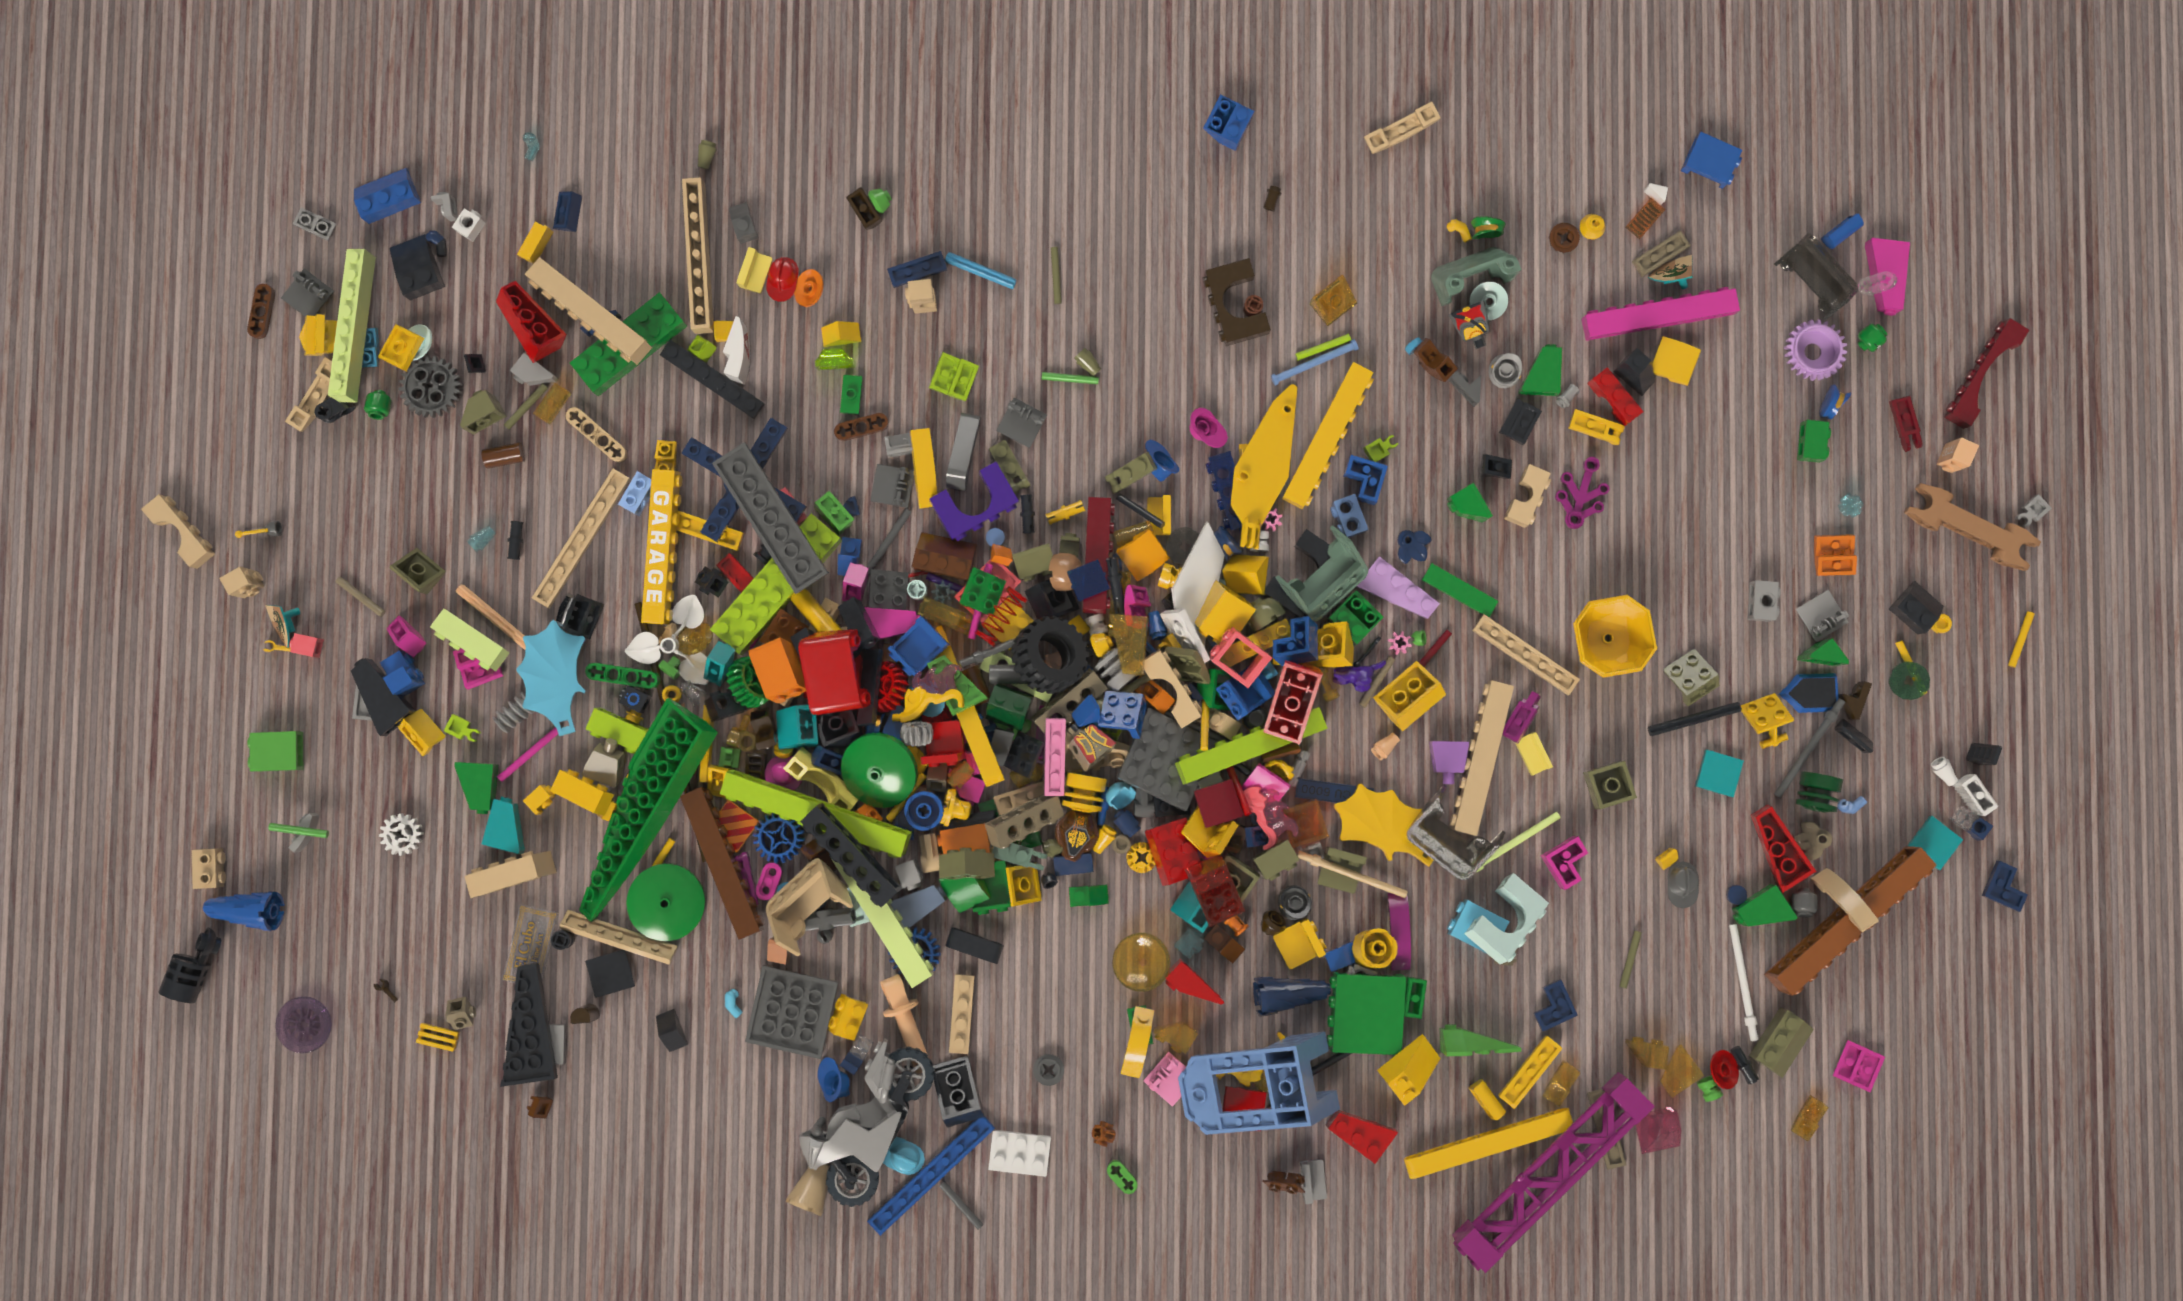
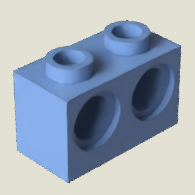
[1330,494,1368,538]

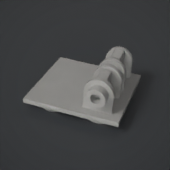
[1795,590,1849,642]

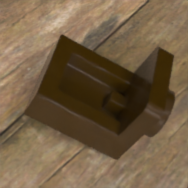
[1224,823,1248,854]

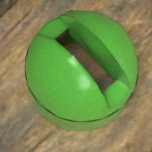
[1411,630,1427,646]

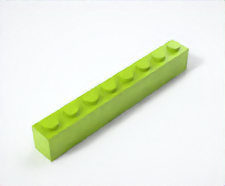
[1175,707,1328,785]

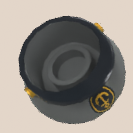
[1278,885,1312,920]

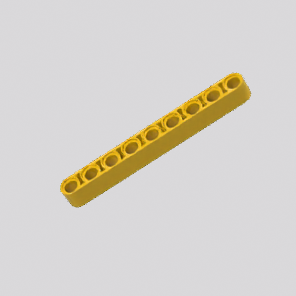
[935,625,1005,787]
[1404,1108,1573,1179]

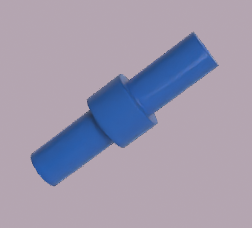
[1097,787,1109,825]

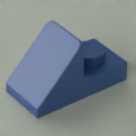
[838,537,862,576]
[1072,694,1100,729]

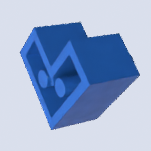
[1343,455,1388,505]
[1273,616,1318,666]
[380,650,425,696]

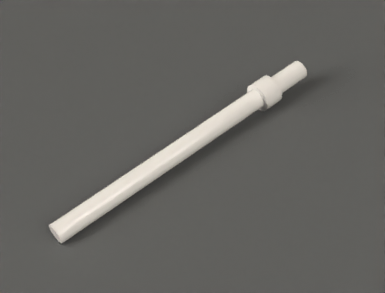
[1729,924,1758,1041]

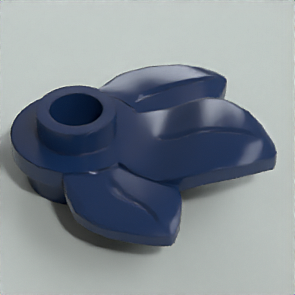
[1397,530,1432,564]

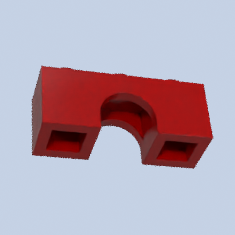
[1587,367,1644,426]

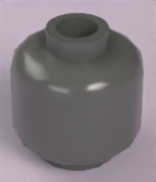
[1791,888,1818,918]

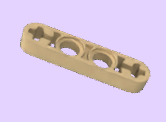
[566,407,627,463]

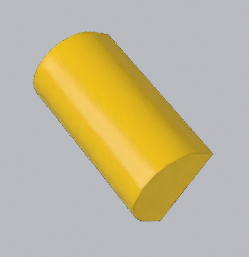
[1469,1079,1506,1120]

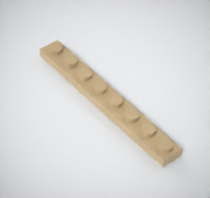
[532,468,631,608]

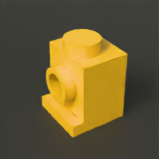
[523,785,555,815]

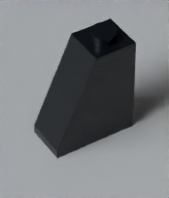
[1613,348,1655,396]

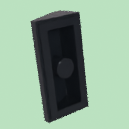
[1834,719,1873,753]

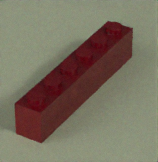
[1083,497,1115,614]

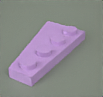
[1356,556,1440,619]

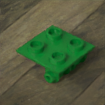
[959,567,1006,617]

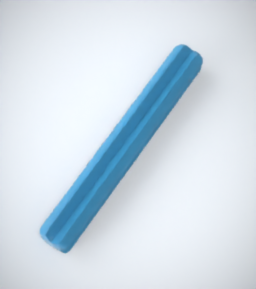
[945,252,1017,289]

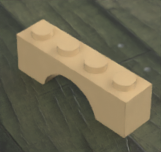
[141,494,215,569]
[1140,649,1202,728]

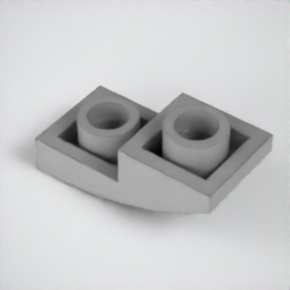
[293,207,336,241]
[288,813,319,853]

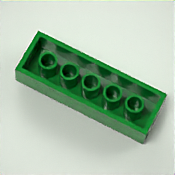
[570,292,687,397]

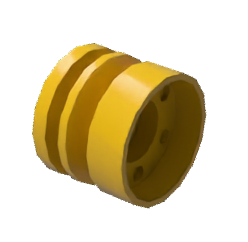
[1062,772,1107,813]

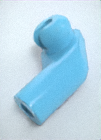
[725,989,743,1018]

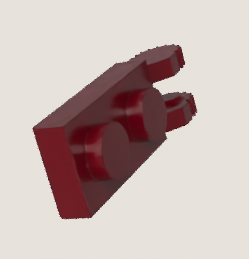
[1889,395,1923,452]

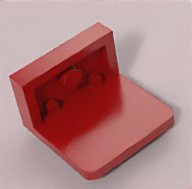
[921,720,966,767]

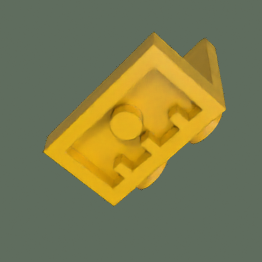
[1181,806,1239,858]

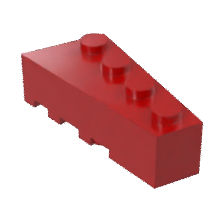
[496,281,567,363]
[1751,805,1816,893]

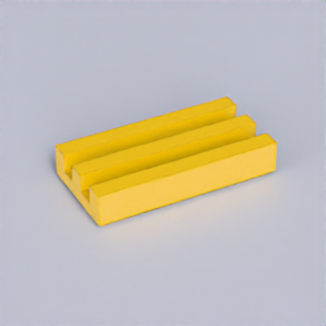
[416,1023,460,1052]

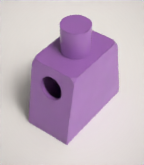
[1429,741,1469,784]

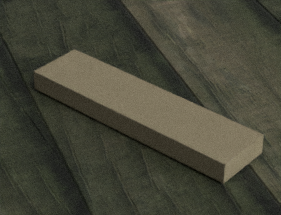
[1587,1089,1626,1170]

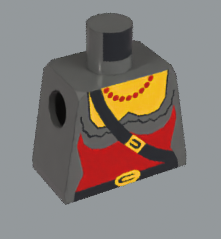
[1448,301,1490,349]

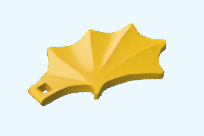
[1334,784,1439,867]

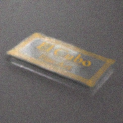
[502,904,559,983]

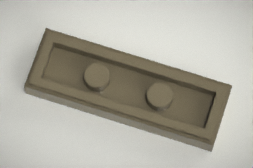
[1632,230,1691,277]

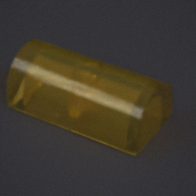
[533,382,571,425]
[1114,520,1155,548]

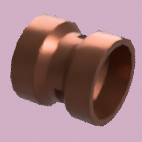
[1243,295,1263,317]

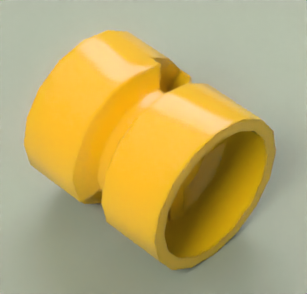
[1158,563,1182,589]

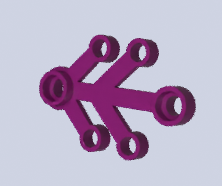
[1555,457,1610,529]

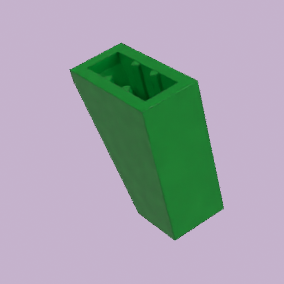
[1518,344,1562,396]
[454,762,499,814]
[1732,884,1798,927]

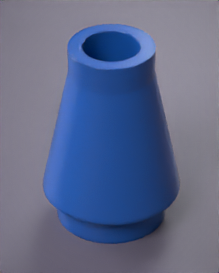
[1148,611,1168,641]

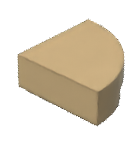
[658,623,678,645]

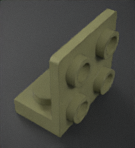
[1663,649,1720,706]
[1317,847,1367,894]

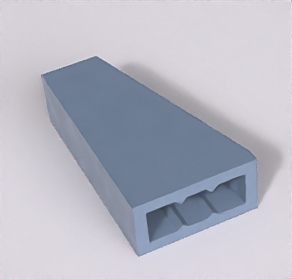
[890,885,946,928]

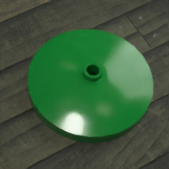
[841,733,918,808]
[626,863,706,941]

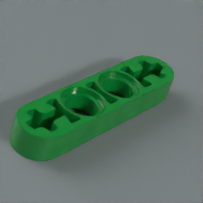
[585,663,660,689]

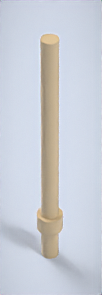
[1297,850,1408,898]

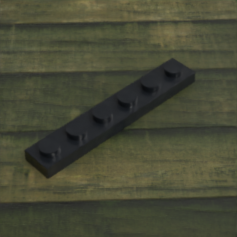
[660,339,765,419]

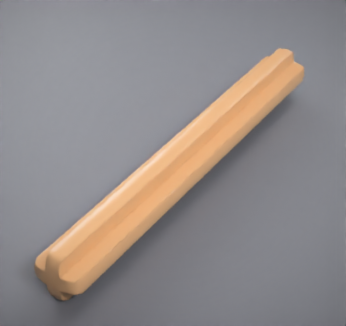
[456,584,526,650]

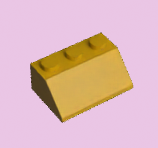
[1373,661,1446,732]

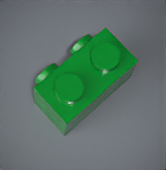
[1797,420,1831,463]

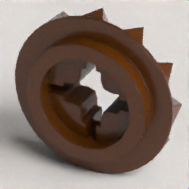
[1549,223,1580,253]

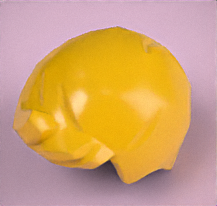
[1264,760,1294,783]

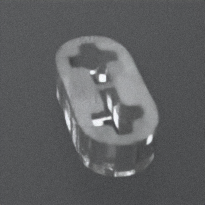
[1858,271,1897,295]

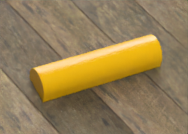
[791,589,842,632]

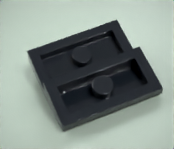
[585,950,635,998]

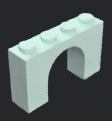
[1464,873,1549,965]

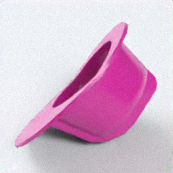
[1189,408,1228,448]

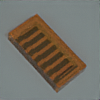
[1625,198,1665,239]

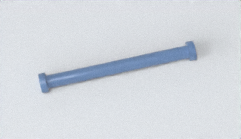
[1271,339,1359,386]

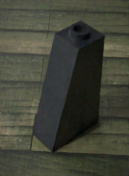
[351,658,416,736]

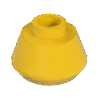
[1579,214,1606,240]
[1090,633,1114,658]

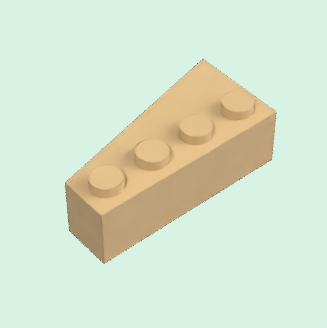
[464,851,557,898]

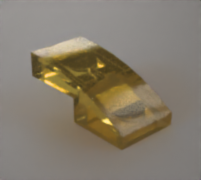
[1543,1060,1581,1107]

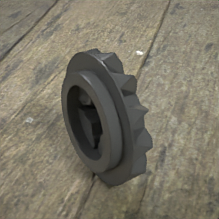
[1033,1054,1064,1086]

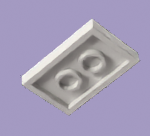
[988,1130,1051,1177]

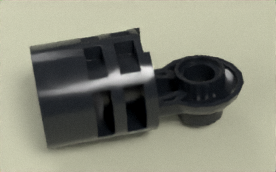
[158,927,222,1003]

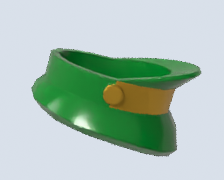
[1471,216,1506,239]

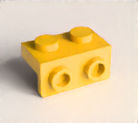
[828,994,868,1041]

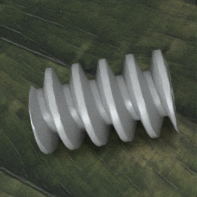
[492,691,535,733]

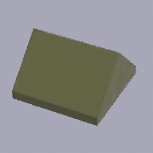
[389,548,446,595]

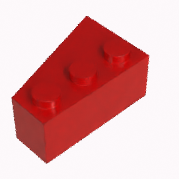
[1325,1110,1398,1164]

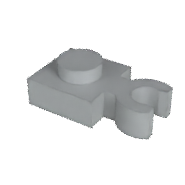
[2014,494,2052,528]

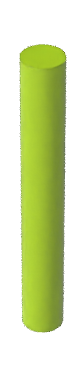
[1295,334,1351,361]

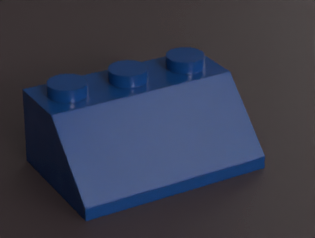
[354,168,421,224]

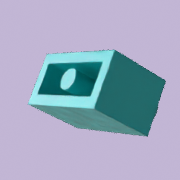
[703,641,736,687]

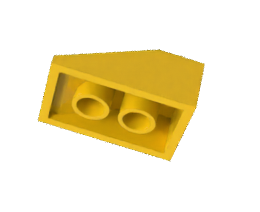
[1377,1034,1441,1106]

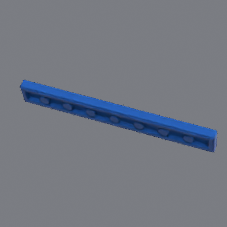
[867,1117,995,1236]

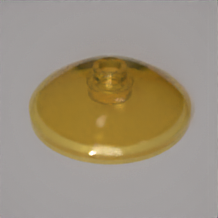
[1112,933,1171,992]

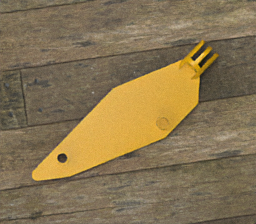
[1230,384,1297,550]

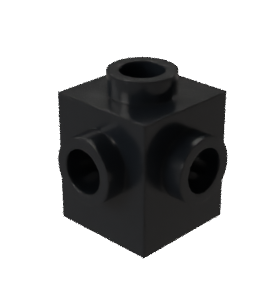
[695,566,729,598]

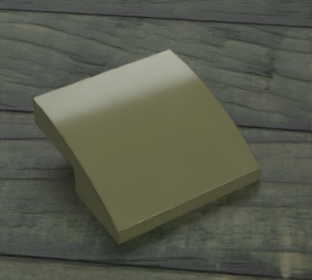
[1164,647,1211,684]

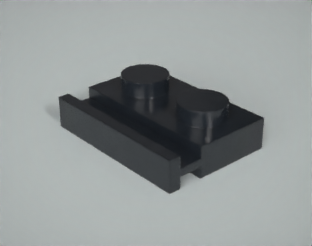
[1499,398,1542,445]

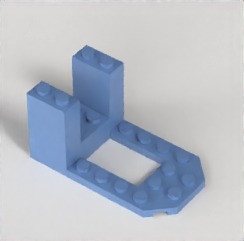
[1178,1032,1340,1135]

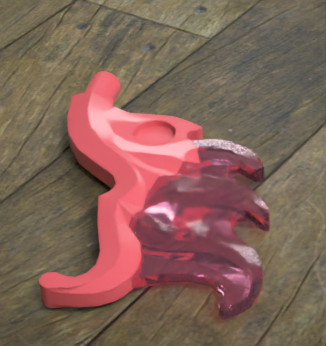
[1243,787,1299,850]

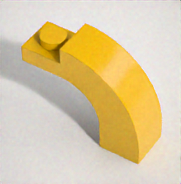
[1120,1006,1155,1078]

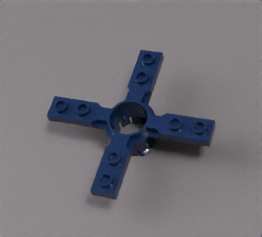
[681,418,807,543]

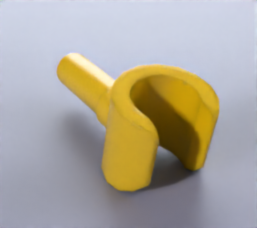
[263,640,291,652]

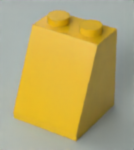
[1195,580,1256,648]

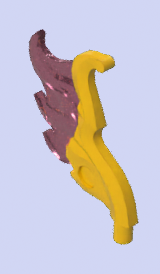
[892,664,964,723]

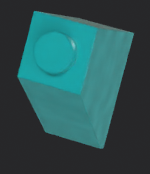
[481,796,525,854]

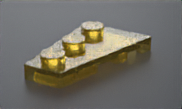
[1109,614,1149,676]

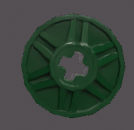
[1795,771,1843,813]

